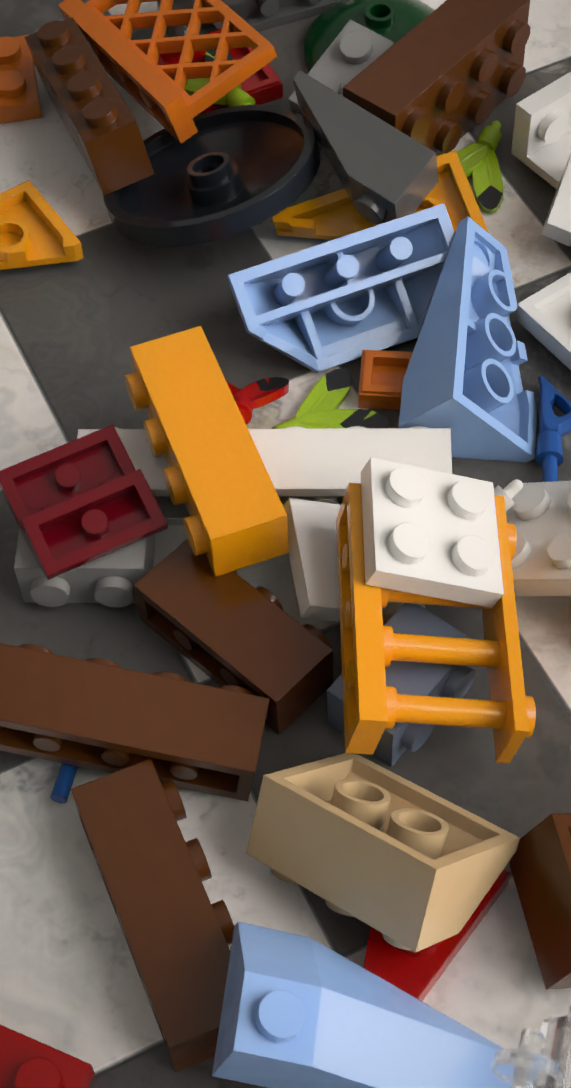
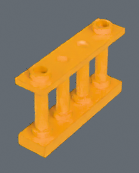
[336,482,536,763]

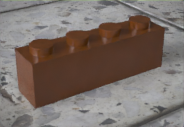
[25,17,154,196]
[0,643,269,801]
[71,759,234,1072]

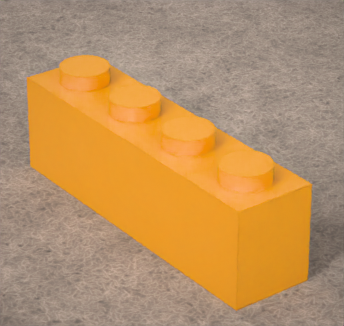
[124,326,289,577]

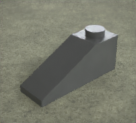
[293,70,438,224]

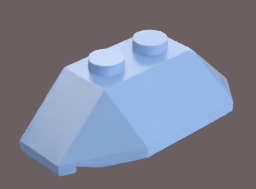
[227,203,455,373]

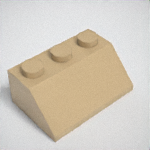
[246,753,520,953]

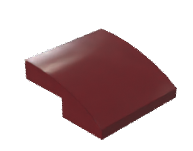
[0,424,168,580]

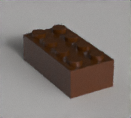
[343,0,530,156]

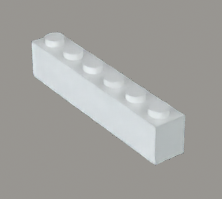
[77,426,452,525]

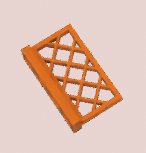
[58,0,277,144]

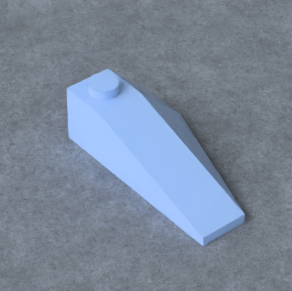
[398,216,537,463]
[212,922,519,1088]

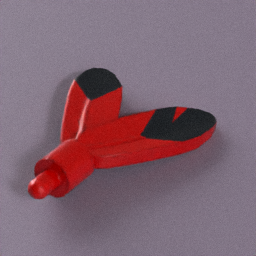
[226,377,289,425]

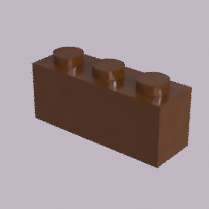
[134,539,333,735]

